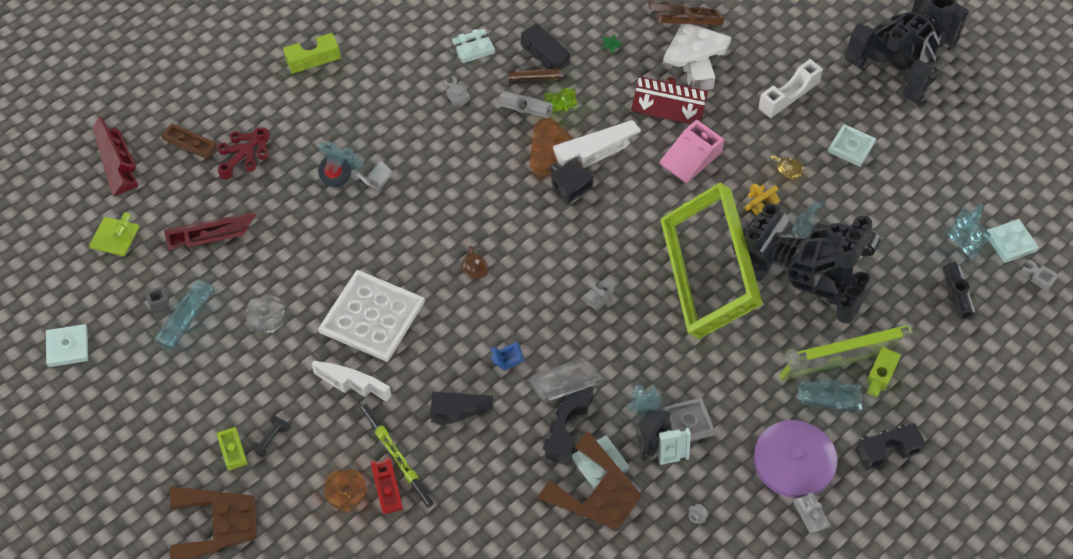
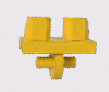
[744,184,780,216]

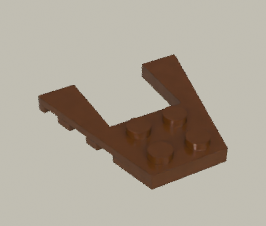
[648,0,724,27]
[537,431,642,531]
[170,487,257,559]

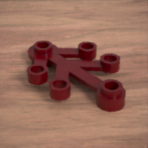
[217,127,270,179]

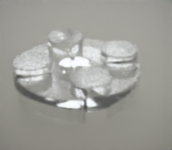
[245,295,285,333]

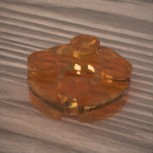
[324,469,367,512]

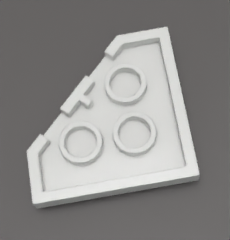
[663,24,732,67]

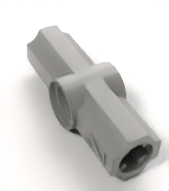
[498,91,553,118]

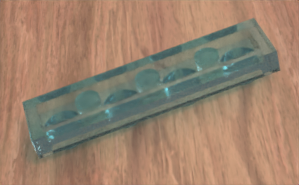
[154,280,215,350]

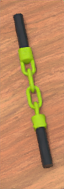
[361,404,434,508]

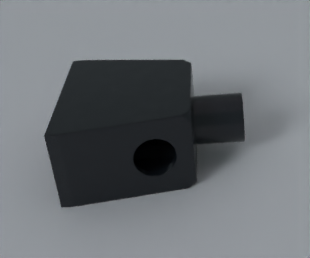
[550,162,594,205]

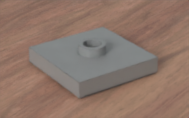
[663,397,715,442]

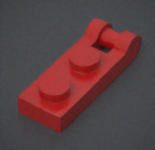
[370,457,403,515]

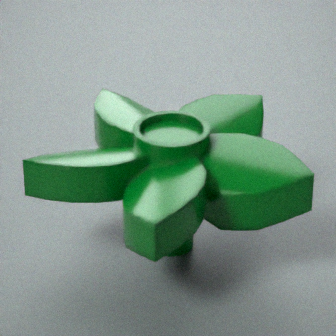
[602,35,622,53]

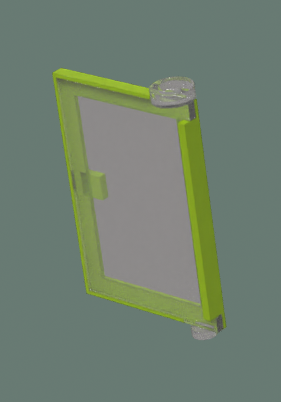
[779,325,912,380]

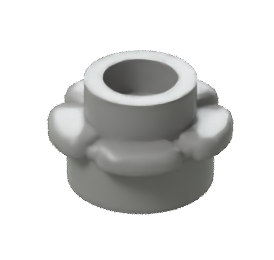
[688,504,708,524]

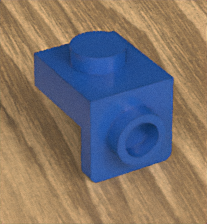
[491,342,525,371]

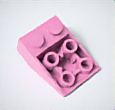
[659,120,724,184]

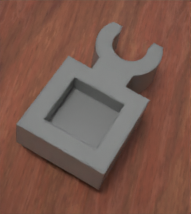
[444,76,470,106]
[1021,260,1059,291]

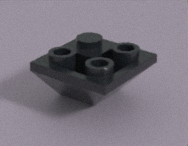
[636,410,671,461]

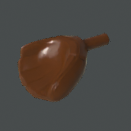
[461,246,489,279]

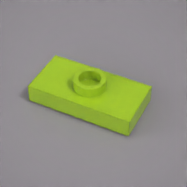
[216,427,248,471]

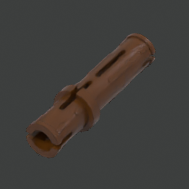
[508,68,561,82]

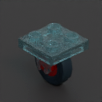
[317,141,363,187]

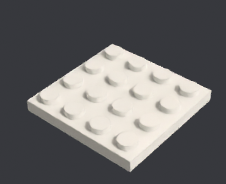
[318,270,425,362]

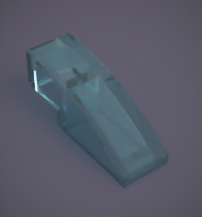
[798,381,863,410]

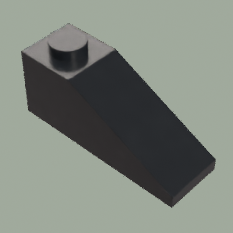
[430,392,494,425]

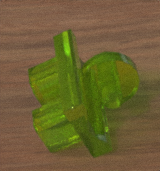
[544,87,577,112]

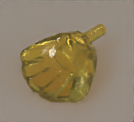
[770,154,803,179]

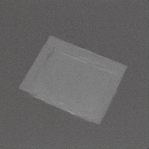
[528,358,604,403]

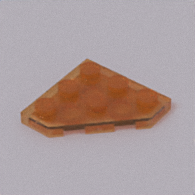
[529,117,573,179]

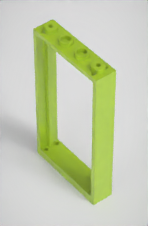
[660,182,763,339]

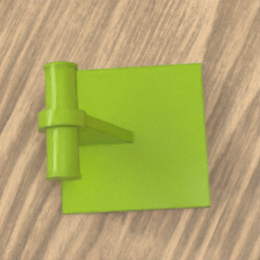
[89,212,140,257]

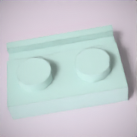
[658,428,691,465]

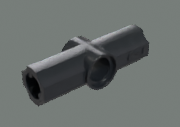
[942,262,975,320]

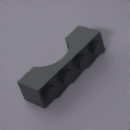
[543,381,594,466]

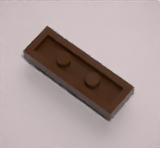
[161,123,217,159]

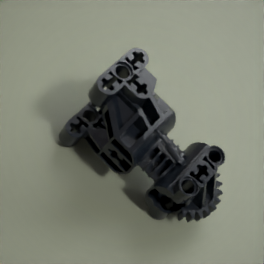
[845,0,969,105]
[732,204,881,323]

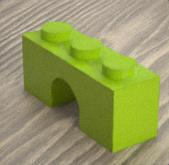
[283,33,341,74]

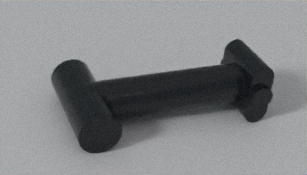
[252,415,291,456]

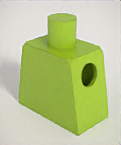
[867,346,901,397]

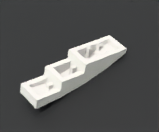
[312,361,391,402]

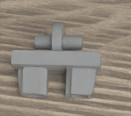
[585,279,615,311]
[793,492,830,534]

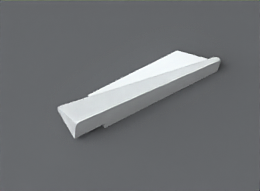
[553,120,641,169]

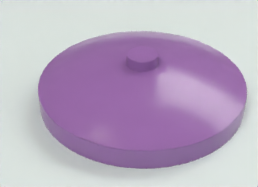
[754,420,837,498]

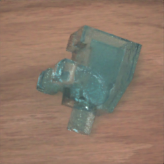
[627,385,663,414]

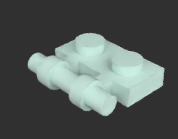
[452,29,495,63]

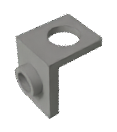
[357,161,394,191]

